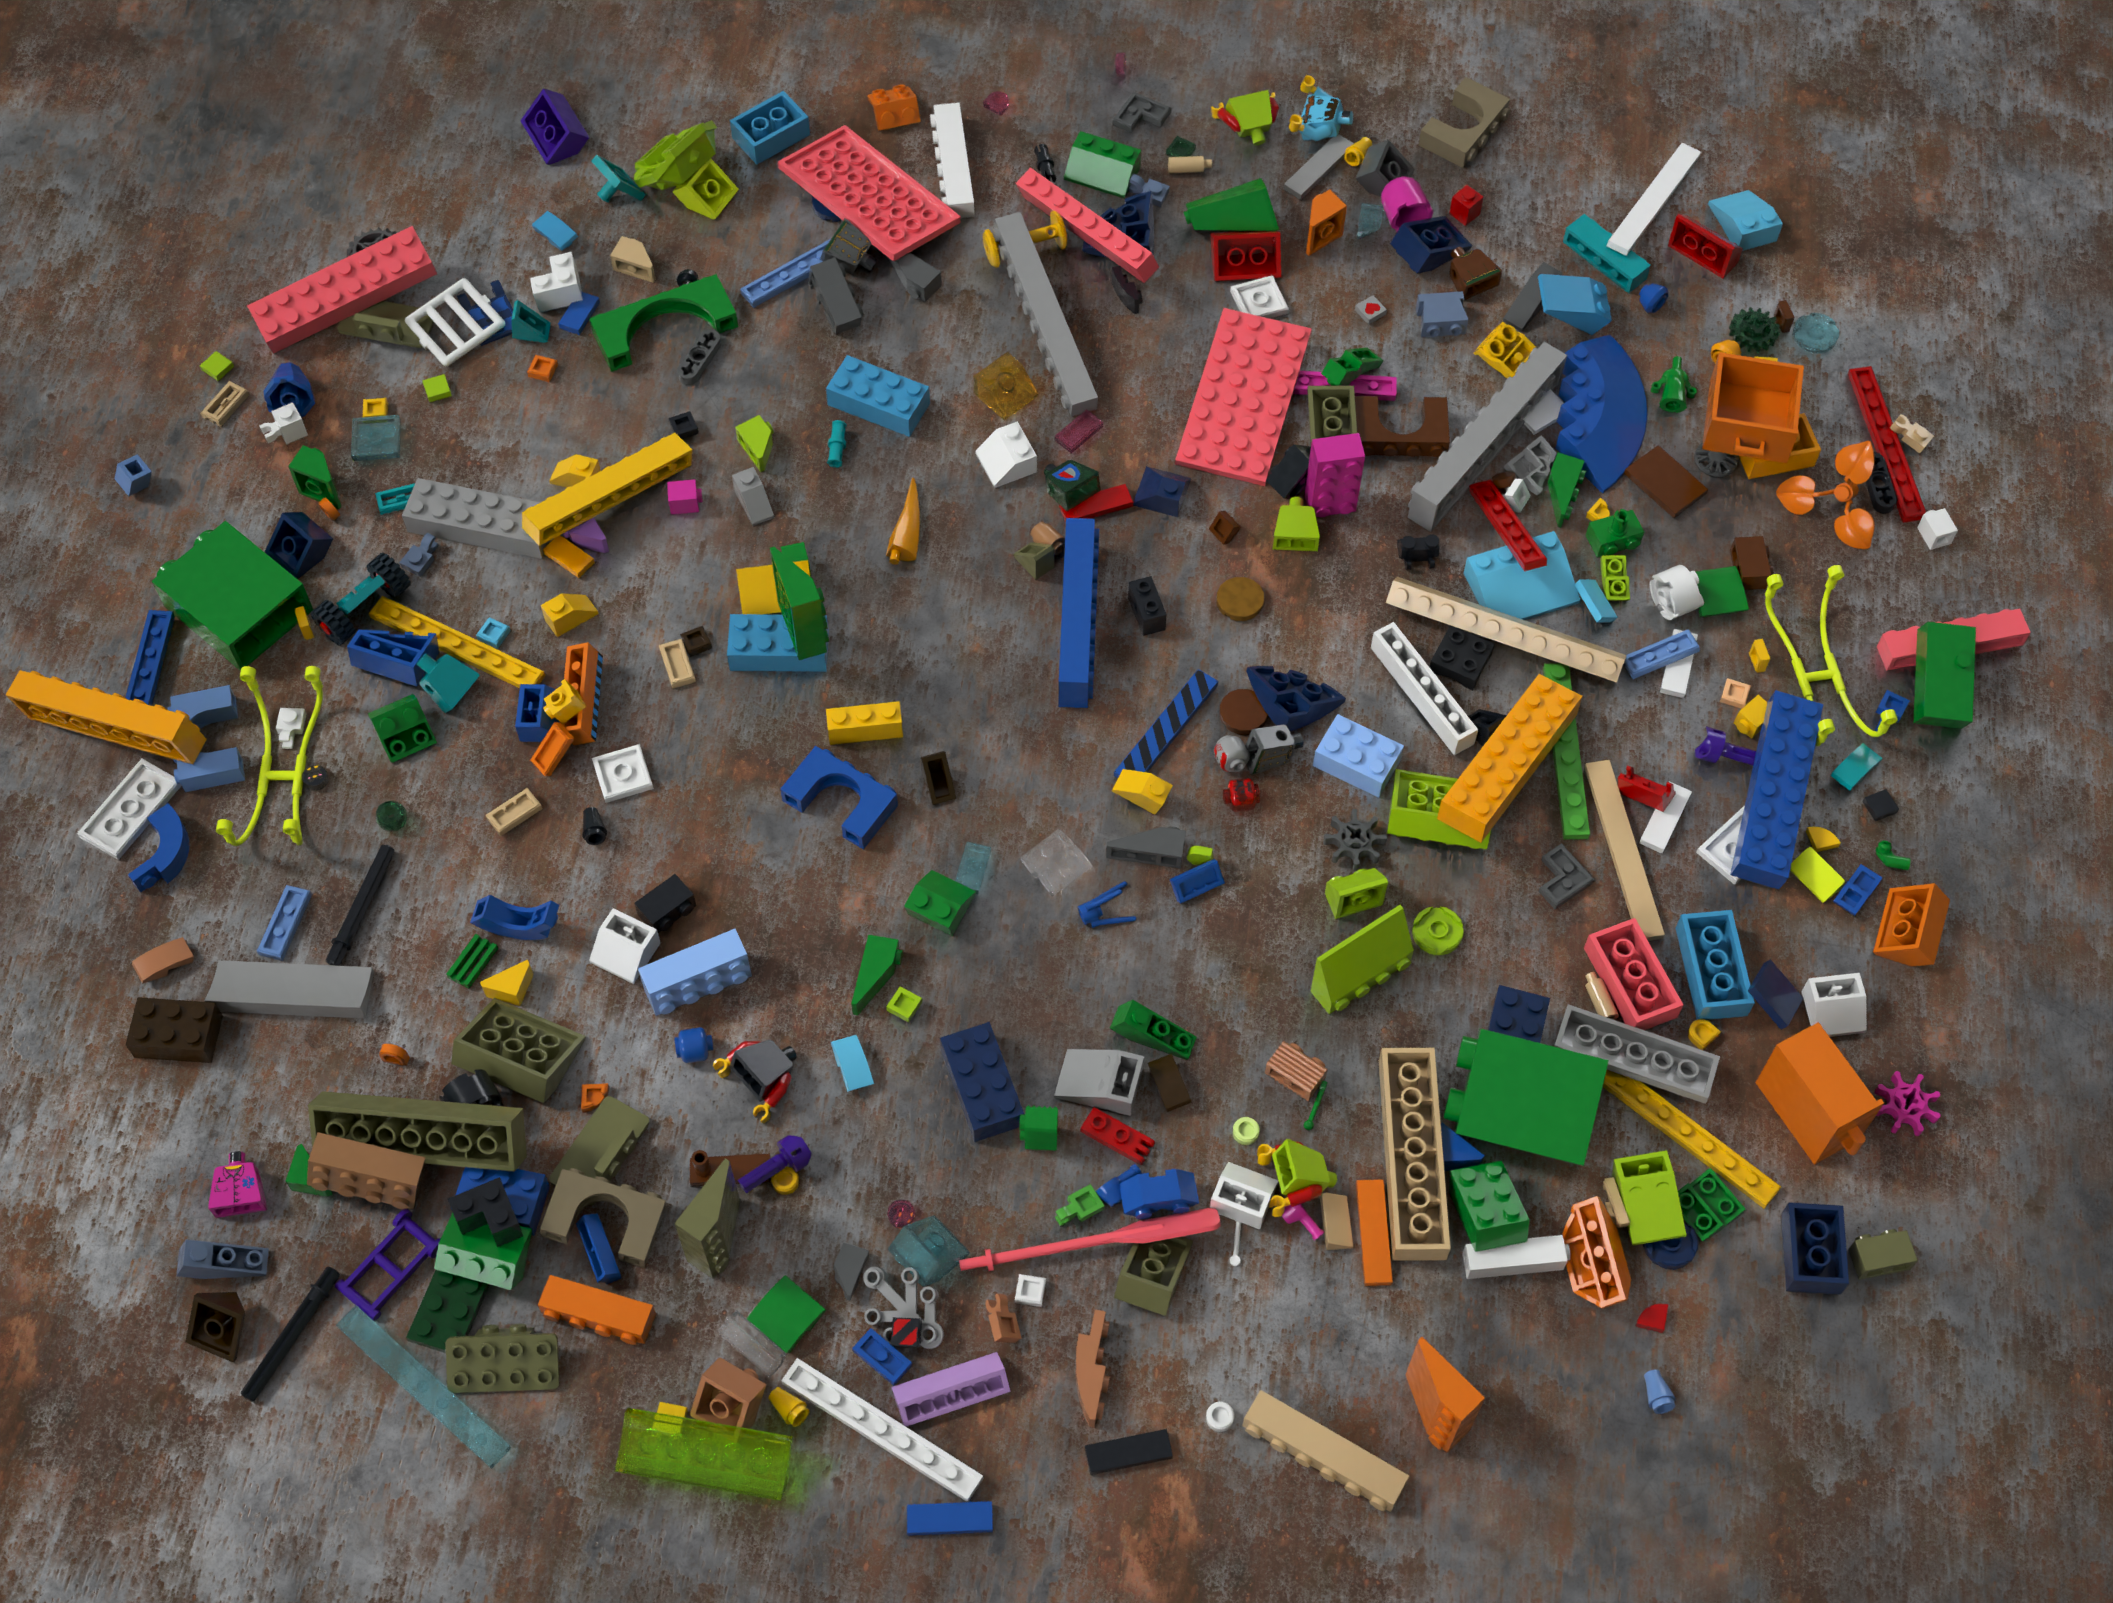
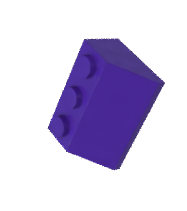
[520,88,590,165]

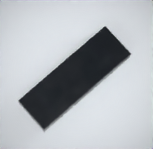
[1084,1429,1173,1475]

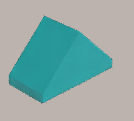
[511,300,551,343]

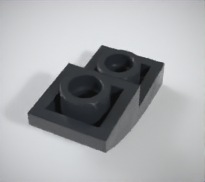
[1111,266,1142,314]

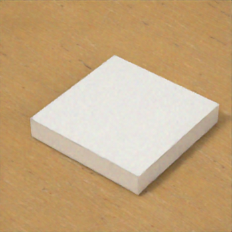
[1230,275,1289,319]
[1523,389,1564,435]
[592,744,654,803]

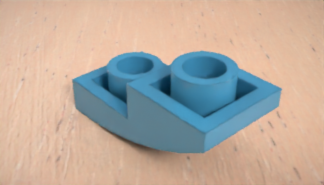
[532,211,578,251]

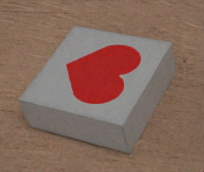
[1355,295,1387,325]

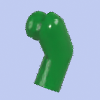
[1876,840,1911,870]

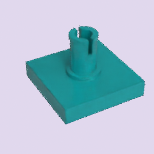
[591,154,646,203]

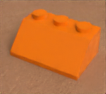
[1873,883,1950,967]

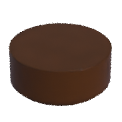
[1492,471,1516,488]

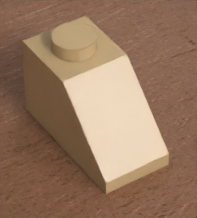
[610,236,655,283]

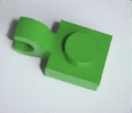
[1055,1184,1105,1227]

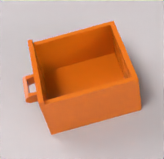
[1702,352,1804,463]
[1755,1022,1884,1165]

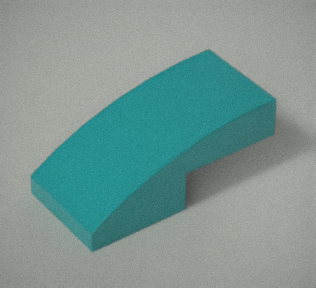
[1830,743,1883,791]

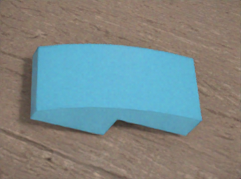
[831,1035,874,1092]

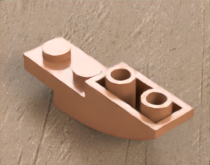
[1076,1309,1110,1428]

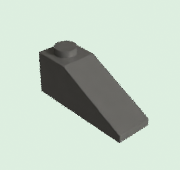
[888,253,942,302]
[1503,262,1563,332]
[1106,827,1186,869]

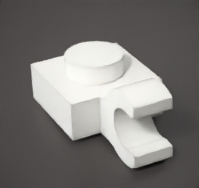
[276,708,307,749]

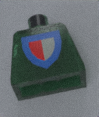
[1044,460,1101,511]

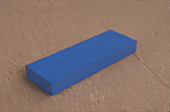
[907,1501,993,1536]

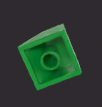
[288,445,341,510]
[904,870,977,936]

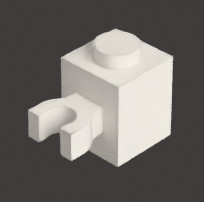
[259,402,308,444]

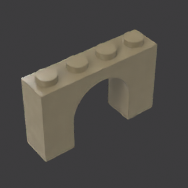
[1418,77,1510,168]
[540,1168,666,1268]

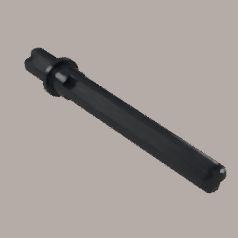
[326,845,395,966]
[241,1266,340,1402]

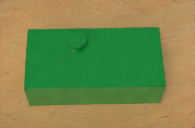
[1913,621,1976,729]

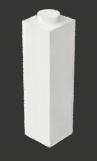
[1462,1235,1570,1279]

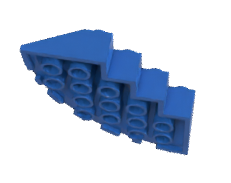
[1555,335,1647,493]

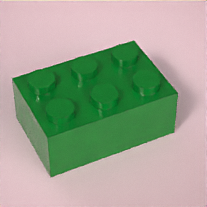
[1449,1161,1530,1252]

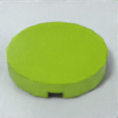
[1412,906,1464,956]

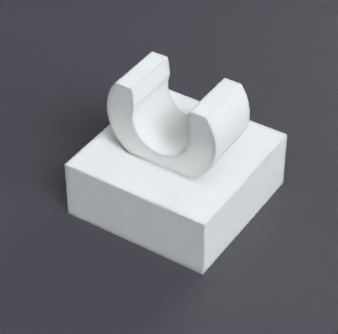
[1502,479,1531,513]

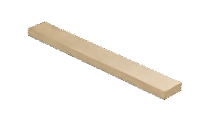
[1584,760,1665,941]

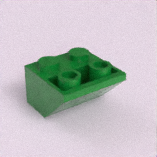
[368,694,437,763]

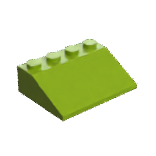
[1387,769,1491,849]
[1310,905,1414,1014]

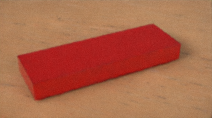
[1059,484,1133,523]

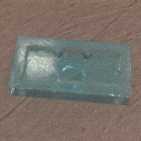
[955,842,991,894]

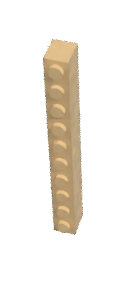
[1386,577,1627,683]

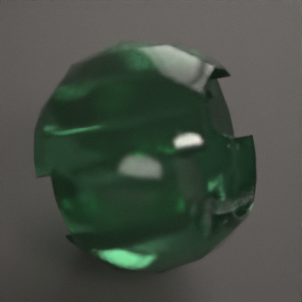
[375,800,407,832]

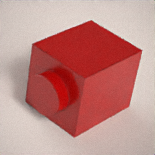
[1449,185,1484,226]

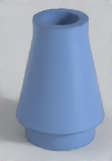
[1644,1370,1676,1414]

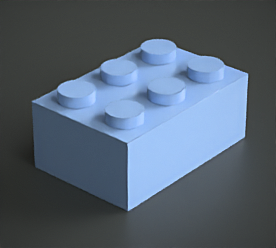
[1313,714,1404,798]

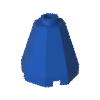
[264,362,315,417]

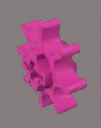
[1874,1071,1941,1136]

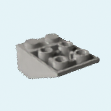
[1054,1049,1144,1116]

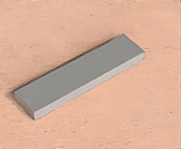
[1283,134,1354,200]

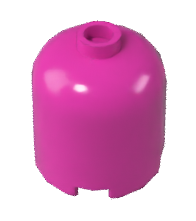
[1381,176,1433,232]

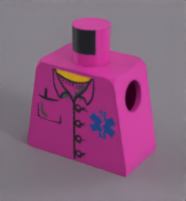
[208,1151,267,1218]

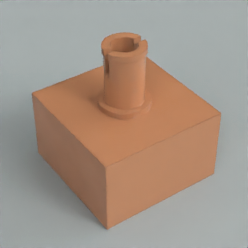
[690,1357,767,1443]

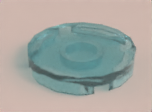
[1792,313,1840,353]

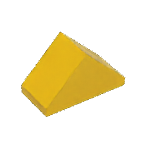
[480,960,534,1006]

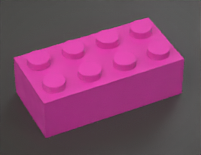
[1304,433,1365,517]

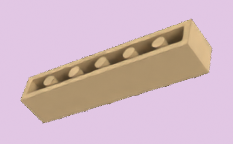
[1243,1390,1409,1512]

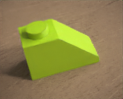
[735,415,774,472]

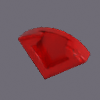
[1635,1304,1669,1333]

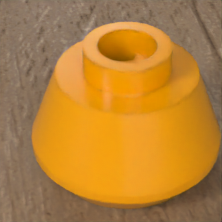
[1711,340,1741,363]

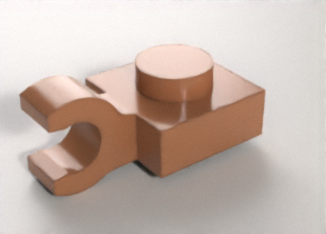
[986,1294,1022,1343]

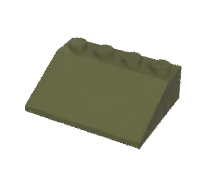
[451,998,586,1103]
[674,1158,740,1279]

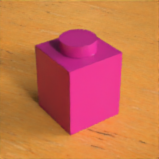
[667,479,703,515]

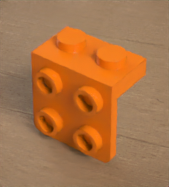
[867,85,921,131]

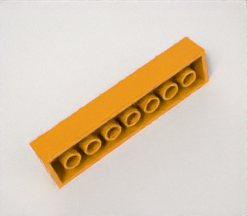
[6,670,207,764]
[1437,674,1582,843]

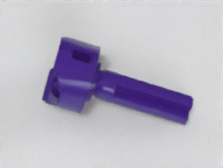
[1695,726,1756,766]
[737,1135,812,1193]

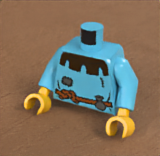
[1289,75,1353,141]

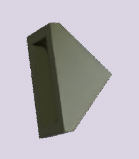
[1013,542,1054,580]

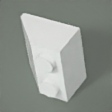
[976,421,1037,488]

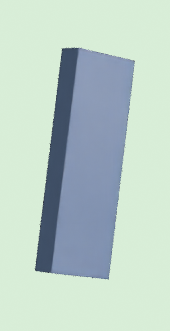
[1624,629,1700,679]
[257,885,312,961]

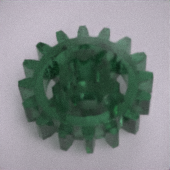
[1729,307,1780,353]

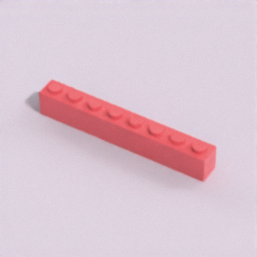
[1016,168,1159,283]

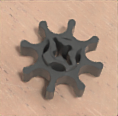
[1323,809,1387,871]

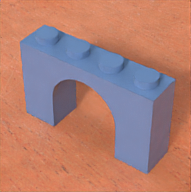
[168,685,245,792]

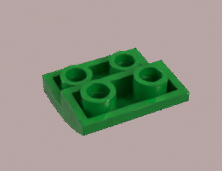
[1696,566,1749,618]
[1678,1167,1747,1242]
[746,1275,827,1353]

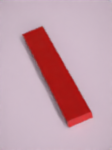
[1469,479,1547,571]

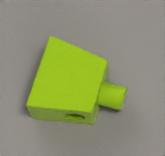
[1273,497,1320,551]

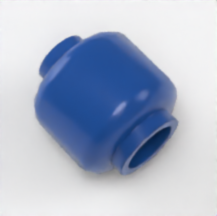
[674,1027,714,1063]

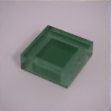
[1166,136,1196,157]

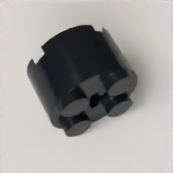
[439,1069,504,1107]

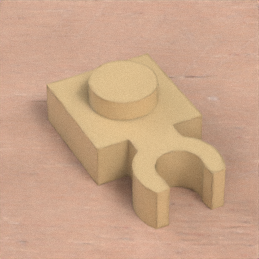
[1890,414,1934,453]

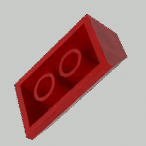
[1668,214,1743,279]
[1211,230,1281,281]

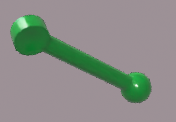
[1303,1081,1328,1130]

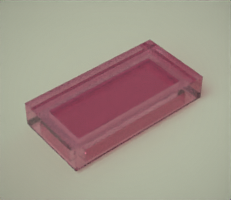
[1055,409,1103,454]

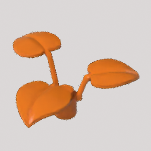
[1776,441,1875,549]

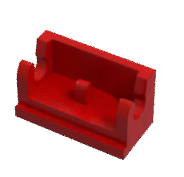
[1618,765,1676,812]

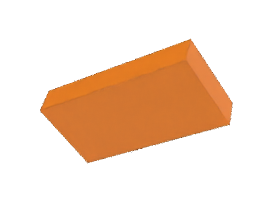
[530,722,575,776]

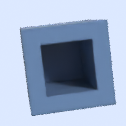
[115,454,152,496]

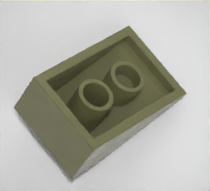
[1114,1237,1193,1316]

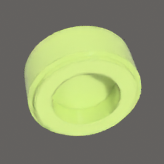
[1233,1117,1260,1145]

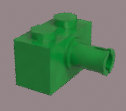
[1585,509,1644,558]

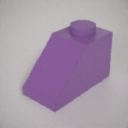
[562,517,609,553]

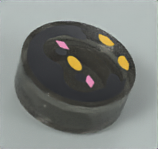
[302,765,329,791]

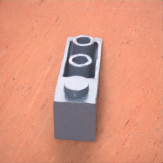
[176,1239,269,1279]

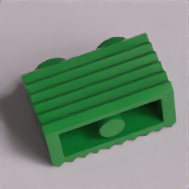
[1019,1105,1058,1151]

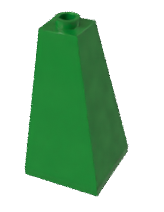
[1184,178,1279,231]

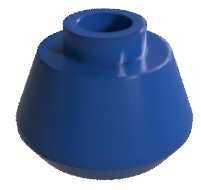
[1639,283,1669,313]

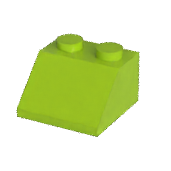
[1325,868,1388,919]

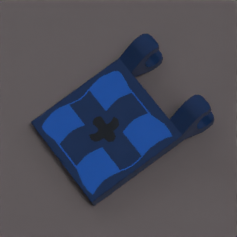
[457,280,513,346]

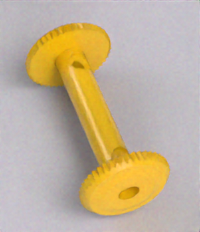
[983,211,1068,268]

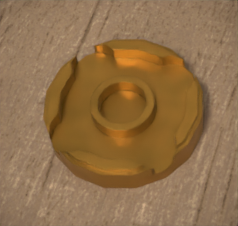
[1217,577,1264,621]

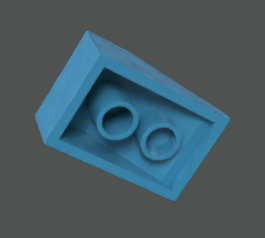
[1538,274,1612,335]

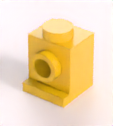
[543,679,586,724]

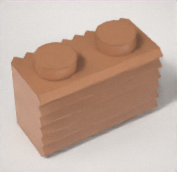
[1265,1041,1328,1101]

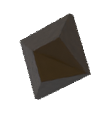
[185,1292,246,1362]

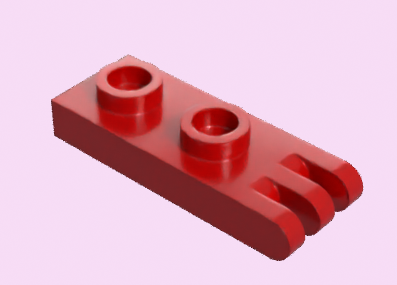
[1080,1107,1155,1165]

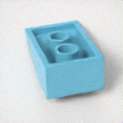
[1708,190,1783,251]

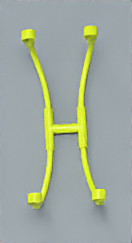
[1765,565,1898,747]
[216,666,323,846]

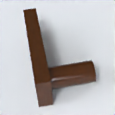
[690,1150,771,1187]

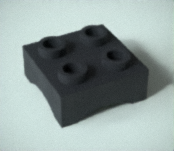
[1429,625,1495,691]

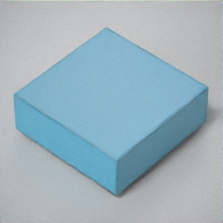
[476,617,511,649]

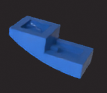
[1833,864,1882,916]

